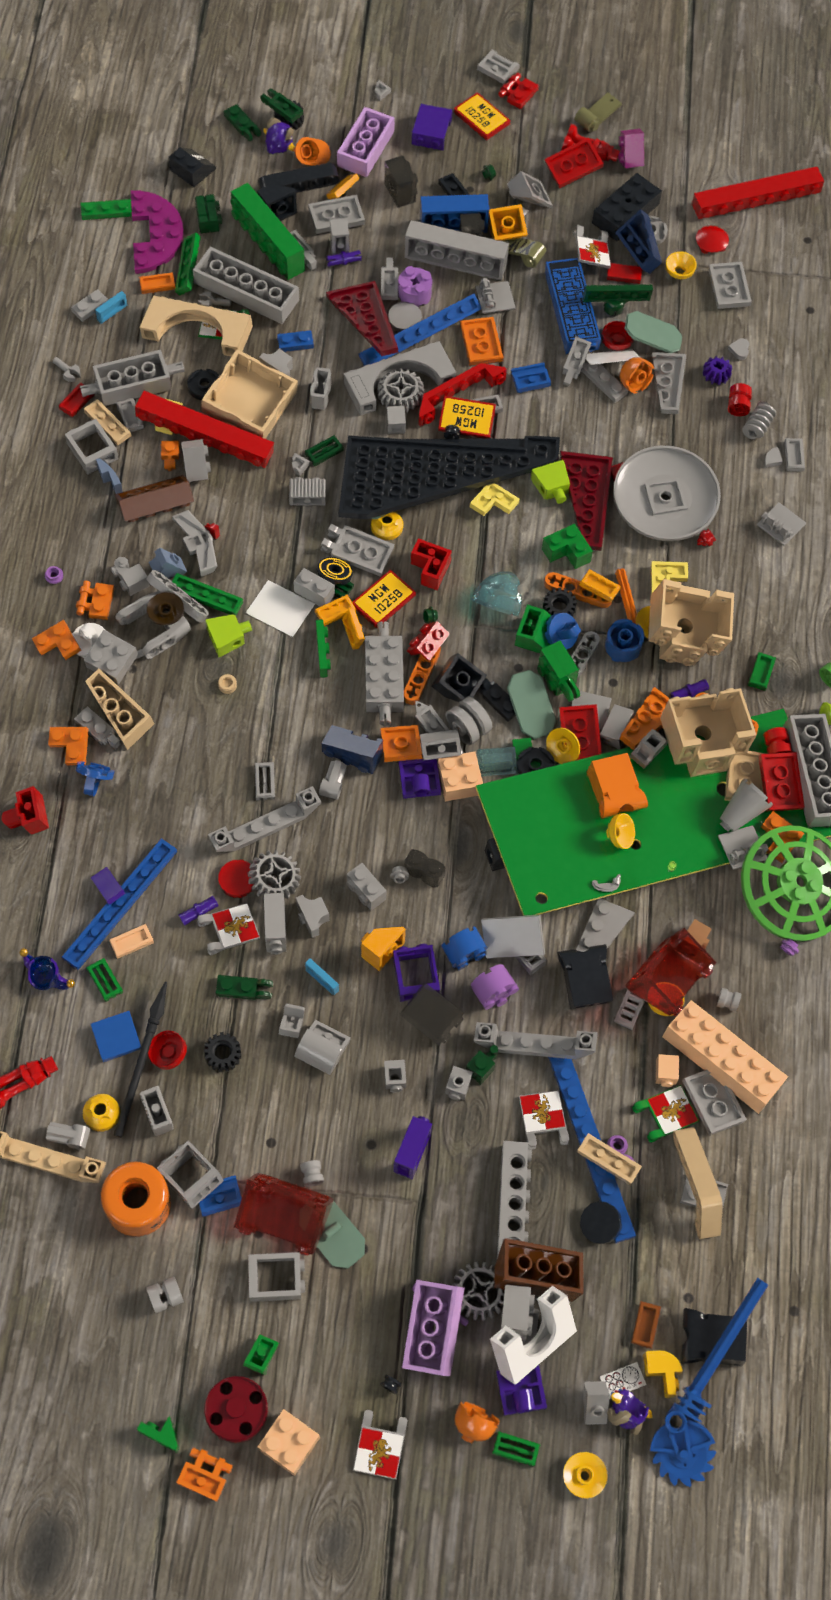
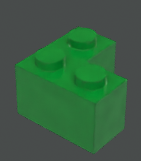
[542,523,593,569]

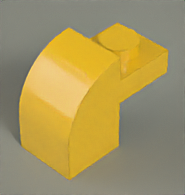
[643,1351,683,1398]

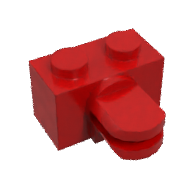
[1,786,49,835]

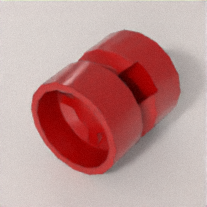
[728,383,752,417]
[763,727,793,754]

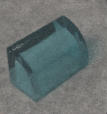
[476,747,516,776]

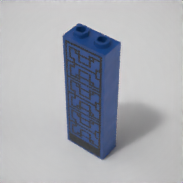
[545,258,601,354]

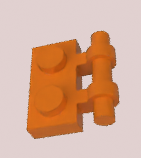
[76,580,115,620]
[176,1448,233,1502]

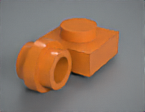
[161,441,180,471]

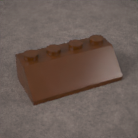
[114,475,194,522]
[494,1238,583,1302]

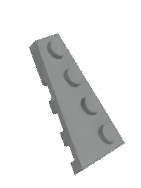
[652,352,686,414]
[576,898,635,952]

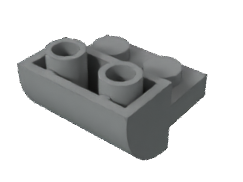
[294,1020,351,1075]

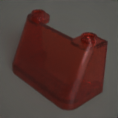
[625,928,716,1016]
[233,1173,334,1256]

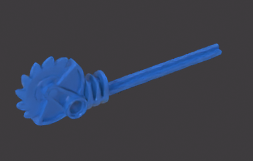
[650,1277,768,1487]

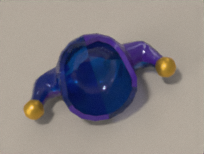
[19,948,75,990]

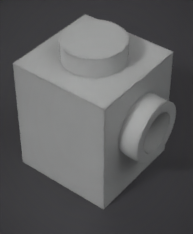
[445,1066,473,1101]

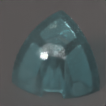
[471,572,522,617]

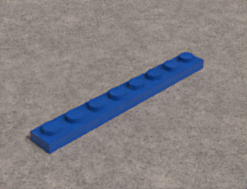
[358,293,482,366]
[62,838,177,970]

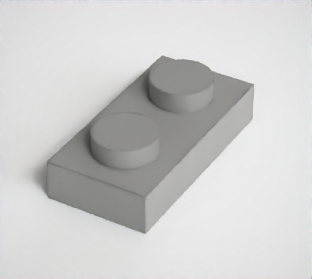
[71,289,108,322]

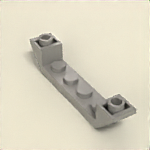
[208,786,321,852]
[474,1022,598,1059]

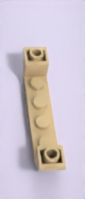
[0,1131,106,1183]

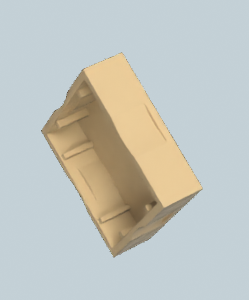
[201,349,298,439]

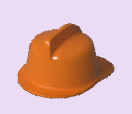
[293,137,331,166]

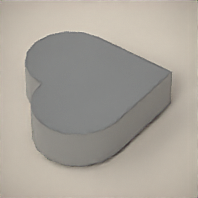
[728,338,750,360]

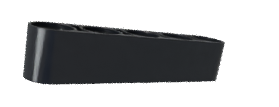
[257,163,340,193]

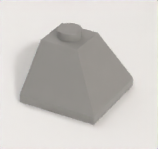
[507,171,552,208]

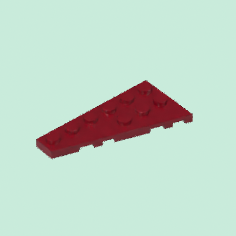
[326,281,398,356]
[560,451,613,551]

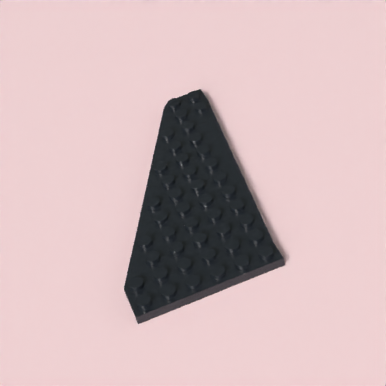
[338,435,560,519]

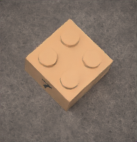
[437,752,483,801]
[258,1409,320,1476]

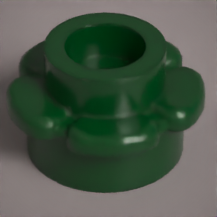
[482,164,496,181]
[423,606,438,623]

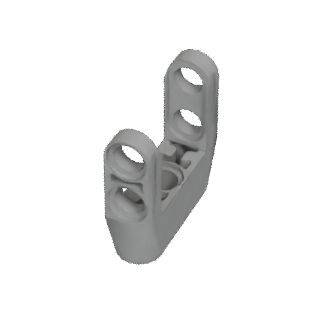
[115,591,191,659]

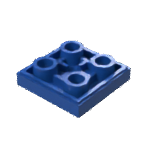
[91,1011,141,1062]

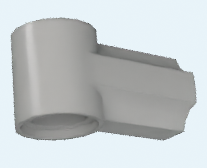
[319,760,347,800]
[46,1122,91,1150]

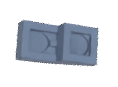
[96,458,123,494]

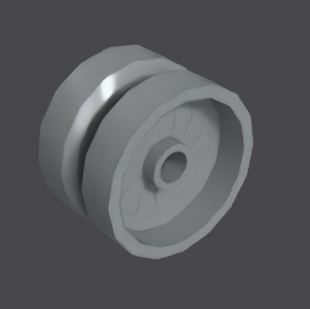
[445,696,493,745]

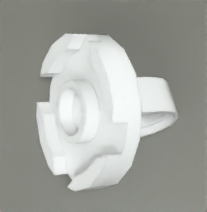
[73,623,105,658]

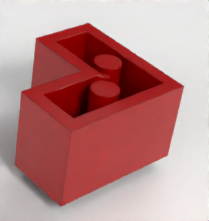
[411,538,452,591]

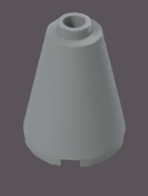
[720,778,773,832]

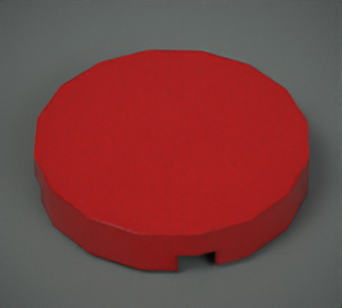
[218,860,254,898]

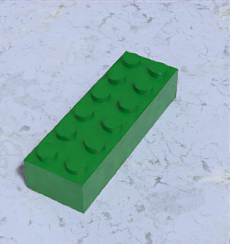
[230,183,305,280]

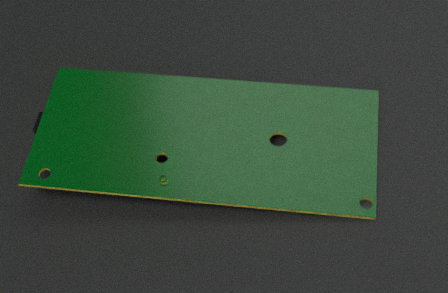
[475,709,831,916]

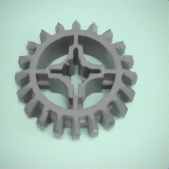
[377,368,424,412]
[248,850,301,899]
[452,1262,505,1321]

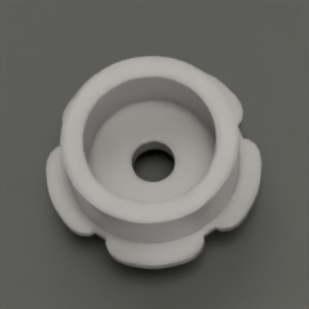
[390,866,409,884]

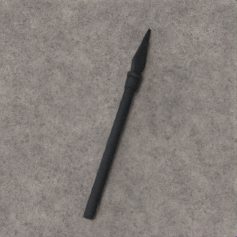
[114,982,167,1137]

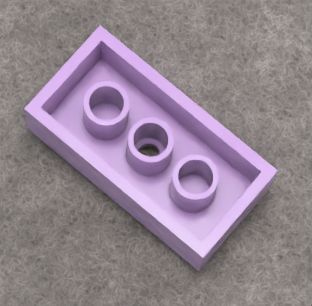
[337,107,394,177]
[402,1280,464,1376]

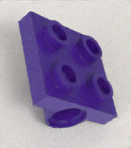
[399,759,441,799]
[496,1365,547,1416]

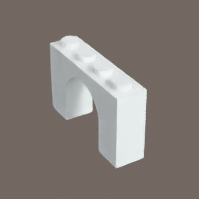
[490,1286,577,1385]

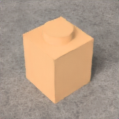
[656,1054,679,1087]

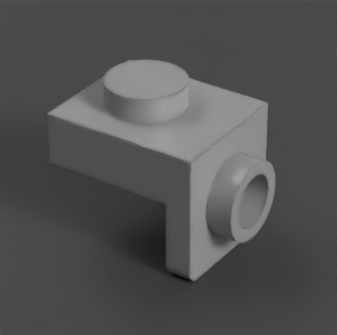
[279,1004,305,1038]

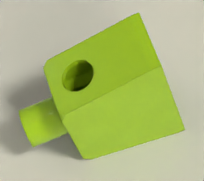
[531,460,570,504]
[205,614,252,657]

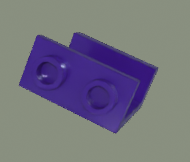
[412,104,452,150]

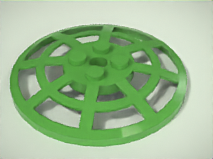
[741,825,831,942]

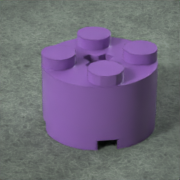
[398,266,432,307]
[471,964,519,1010]

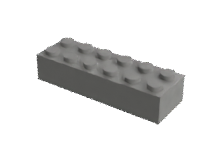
[405,220,509,281]
[193,247,299,324]
[783,714,831,827]

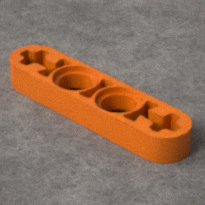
[544,572,612,608]
[404,646,441,705]

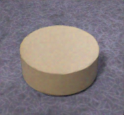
[218,674,237,694]

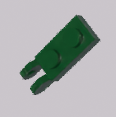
[260,88,303,123]
[223,104,261,142]
[215,975,274,1000]

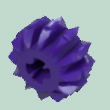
[703,356,732,386]

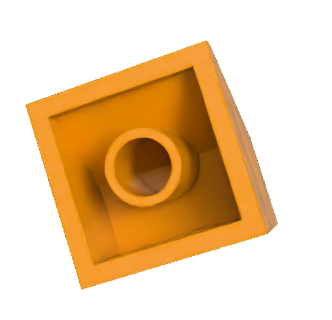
[488,204,528,241]
[361,927,406,972]

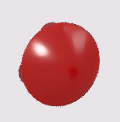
[696,226,729,253]

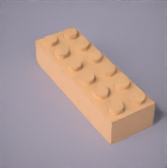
[662,1000,788,1114]

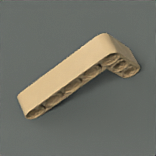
[673,1127,722,1239]

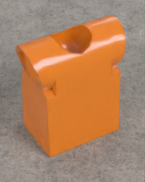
[587,753,648,819]

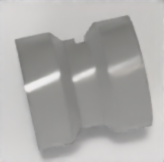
[716,988,741,1012]
[300,1160,324,1187]

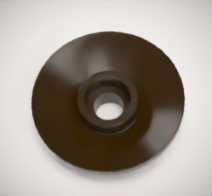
[147,592,184,626]

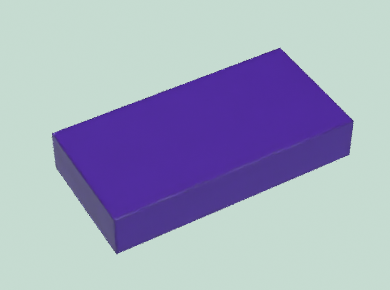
[91,867,126,905]

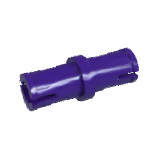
[326,250,362,267]
[670,679,709,698]
[178,895,219,926]

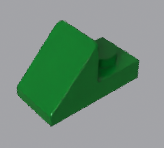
[243,1334,279,1375]
[137,1416,179,1453]

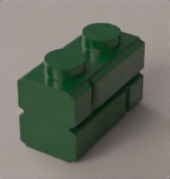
[195,194,222,234]

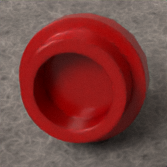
[697,529,716,546]

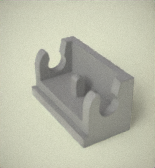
[600,704,634,750]

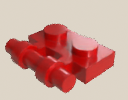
[498,73,539,109]

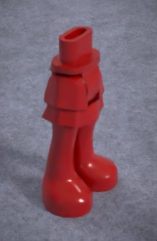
[561,124,620,162]
[0,1056,58,1109]

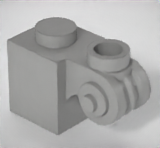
[110,557,149,596]

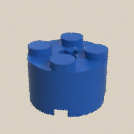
[605,619,644,662]
[441,926,487,970]

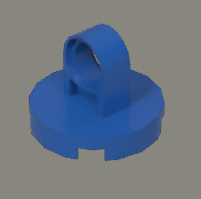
[545,613,581,649]
[76,761,115,797]

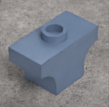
[149,548,187,579]

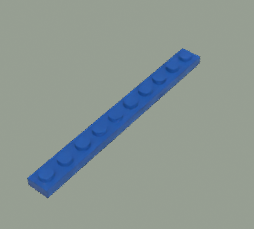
[548,1057,636,1244]

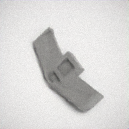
[172,510,217,576]

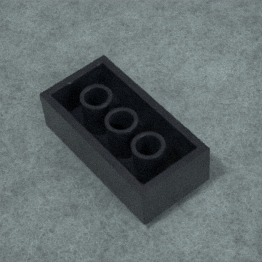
[592,173,662,241]

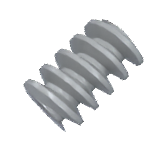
[742,401,776,439]

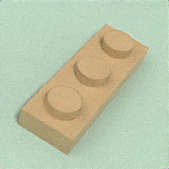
[84,399,131,446]
[577,1133,642,1186]

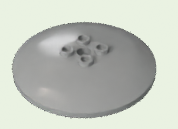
[613,445,721,541]

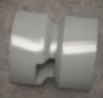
[146,1276,184,1314]

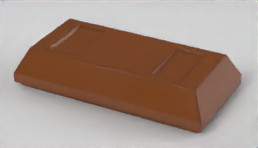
[631,1301,661,1349]

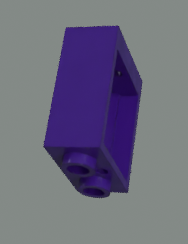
[393,944,440,1002]
[393,1116,432,1180]

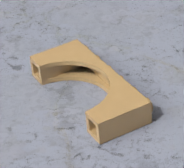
[140,295,253,357]

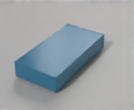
[95,291,127,324]
[305,958,339,995]

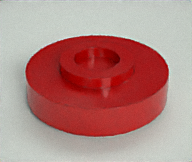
[601,321,634,351]
[148,1030,187,1070]

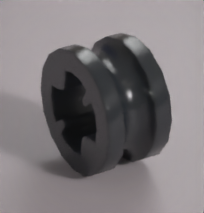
[444,425,460,439]
[380,1375,402,1395]

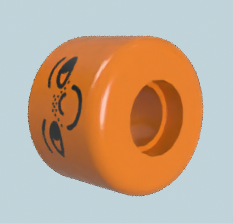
[101,1162,171,1236]

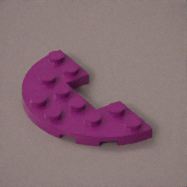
[131,190,184,274]

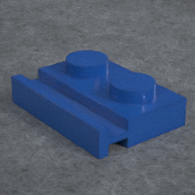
[511,362,551,393]
[199,1175,243,1217]

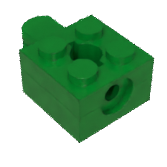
[537,641,580,702]

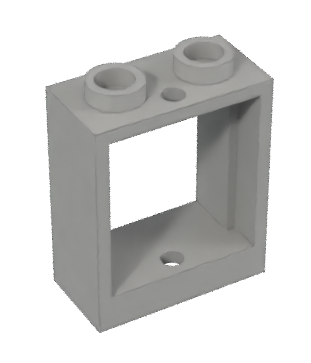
[65,419,119,475]
[264,893,287,954]
[156,1141,224,1209]
[248,1252,305,1302]

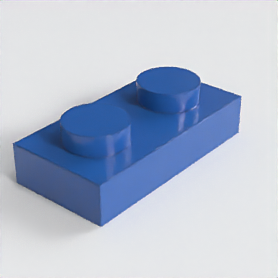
[277,330,314,352]

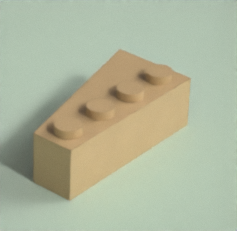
[85,668,154,750]

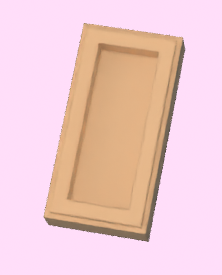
[109,924,154,959]

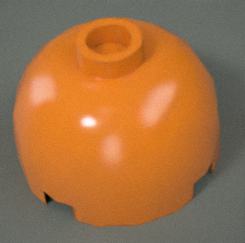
[620,357,654,394]
[455,1401,500,1443]

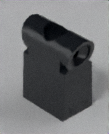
[557,944,613,1009]
[681,1308,747,1366]

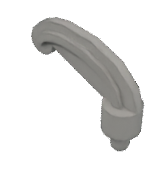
[592,874,621,892]

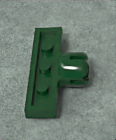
[582,284,653,316]

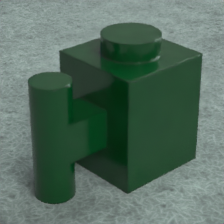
[466,1045,498,1085]

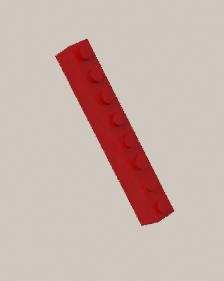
[692,166,824,219]
[135,390,274,468]

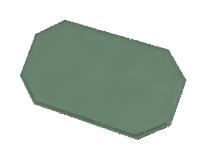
[625,311,682,353]
[507,670,556,740]
[299,1196,365,1268]

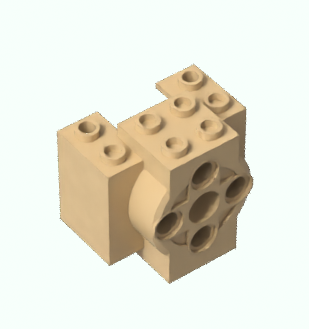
[648,579,734,666]
[660,688,757,777]

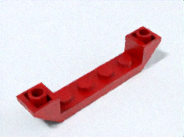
[418,363,507,427]

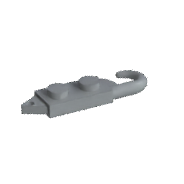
[415,701,463,754]

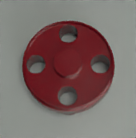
[204,1376,268,1443]

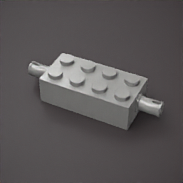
[80,350,185,406]
[365,621,404,726]

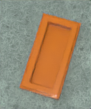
[139,272,175,294]

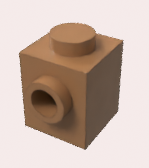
[680,919,712,954]

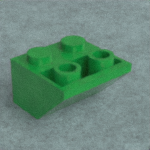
[514,604,551,653]

